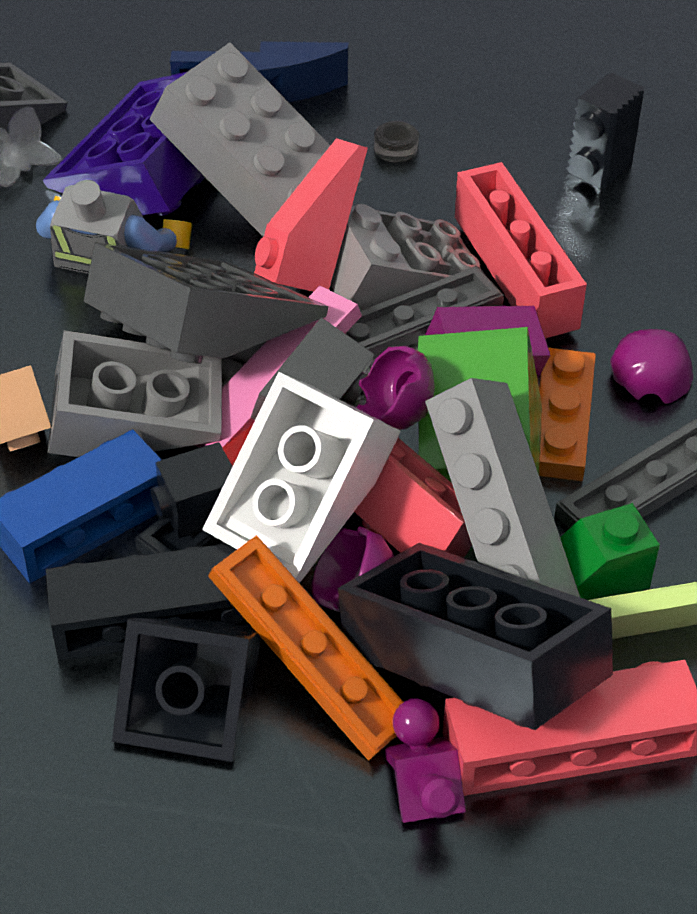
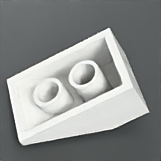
[202,372,401,583]

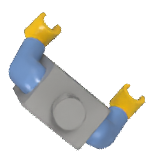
[36,180,192,274]

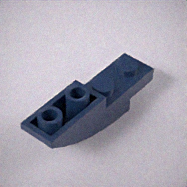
[170,41,348,102]

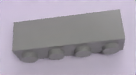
[425,378,580,597]

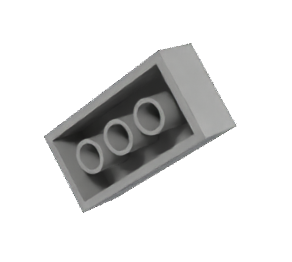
[149,43,363,237]

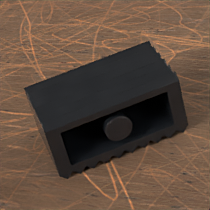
[567,72,644,188]

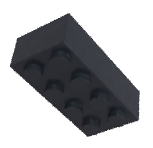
[338,543,613,731]

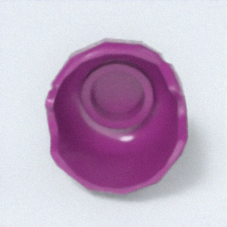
[610,329,694,404]
[355,346,435,430]
[311,526,394,613]

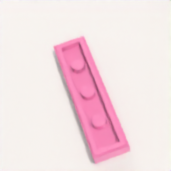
[195,286,362,448]

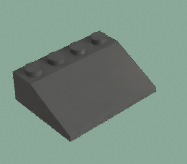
[84,242,329,364]

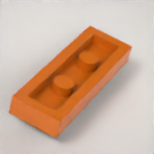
[539,348,596,481]

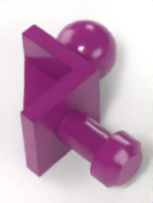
[384,699,466,823]

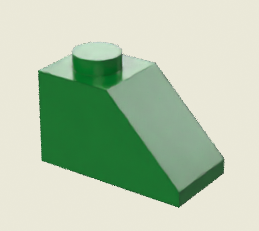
[560,503,660,600]

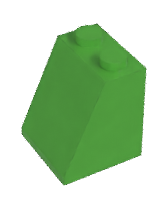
[418,327,542,483]

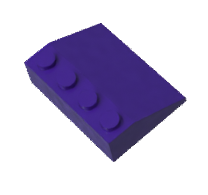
[43,72,205,216]

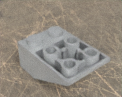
[330,204,483,311]

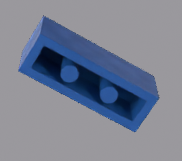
[0,429,161,584]

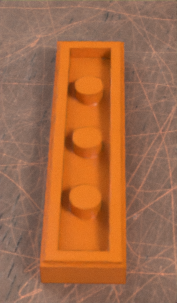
[208,535,403,761]

